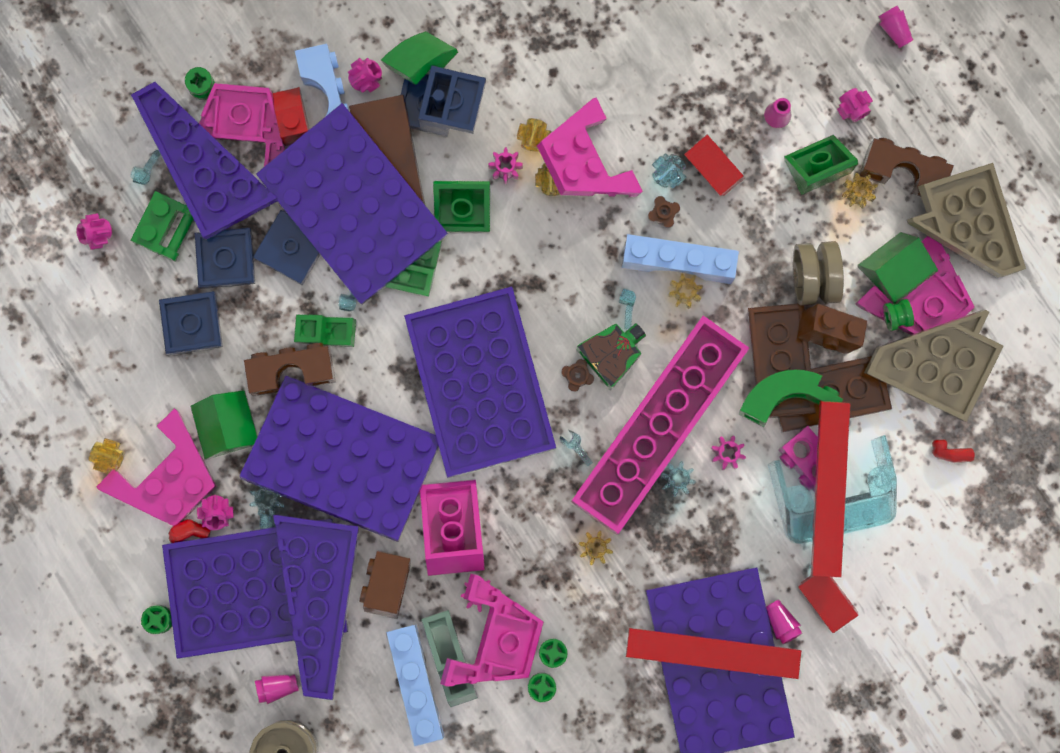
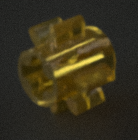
[517,118,551,152]
[535,163,560,196]
[842,173,878,209]
[668,273,703,309]
[89,438,125,474]
[578,530,613,566]

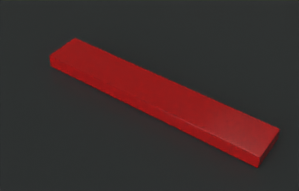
[811,401,850,578]
[625,628,802,679]

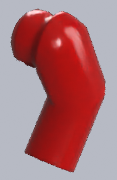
[932,440,975,463]
[168,519,212,543]

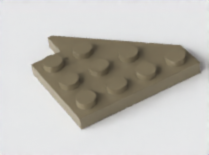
[907,163,1026,278]
[864,310,1004,422]

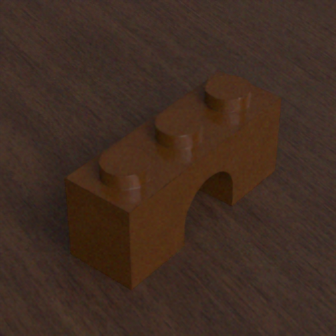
[859,138,954,197]
[244,343,336,396]

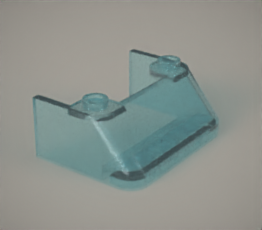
[768,435,897,544]

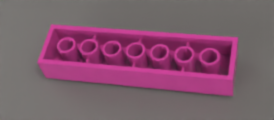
[571,316,749,535]

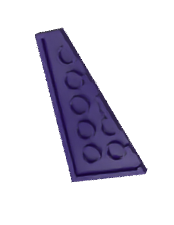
[131,82,278,240]
[273,515,359,700]

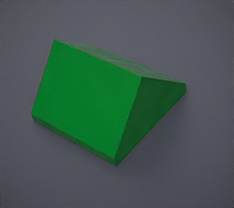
[784,135,858,195]
[433,181,490,232]
[858,232,938,304]
[190,390,258,460]

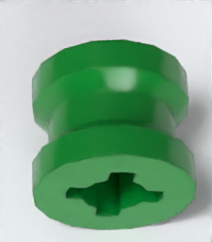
[185,67,215,100]
[883,299,914,331]
[141,605,172,634]
[539,639,568,668]
[528,673,556,703]

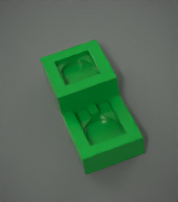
[294,314,356,347]

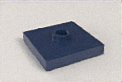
[253,210,320,285]
[194,228,255,289]
[159,291,223,356]

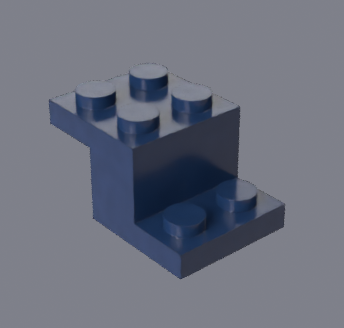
[400,65,486,137]

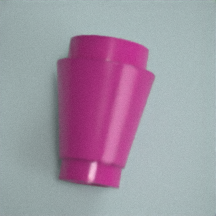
[878,5,914,48]
[764,98,792,128]
[766,600,803,644]
[255,674,298,704]

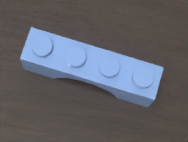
[295,44,349,117]
[622,234,739,284]
[386,624,444,746]

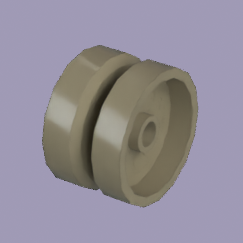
[793,241,844,306]
[249,720,318,753]

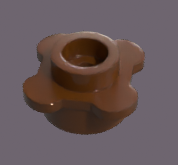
[648,196,680,228]
[561,359,594,392]

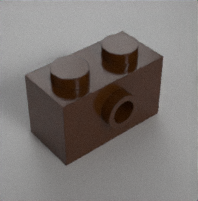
[797,304,867,354]
[359,551,411,619]

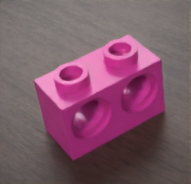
[778,426,818,493]

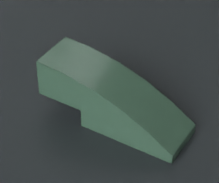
[421,610,478,707]

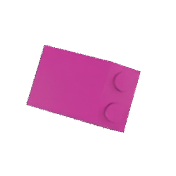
[420,480,485,576]

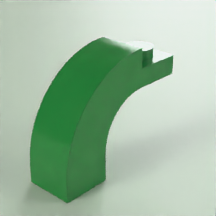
[739,370,843,427]

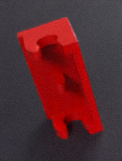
[684,134,745,196]
[798,575,859,633]

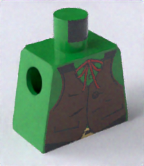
[576,323,646,390]

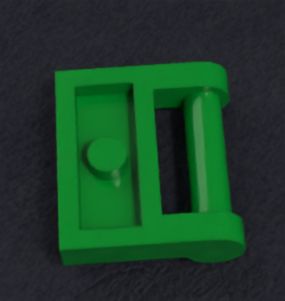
[131,191,194,262]

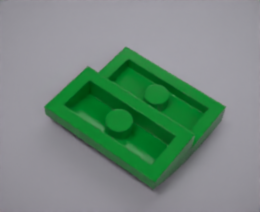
[381,31,458,85]
[385,240,442,297]

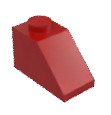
[273,87,310,146]

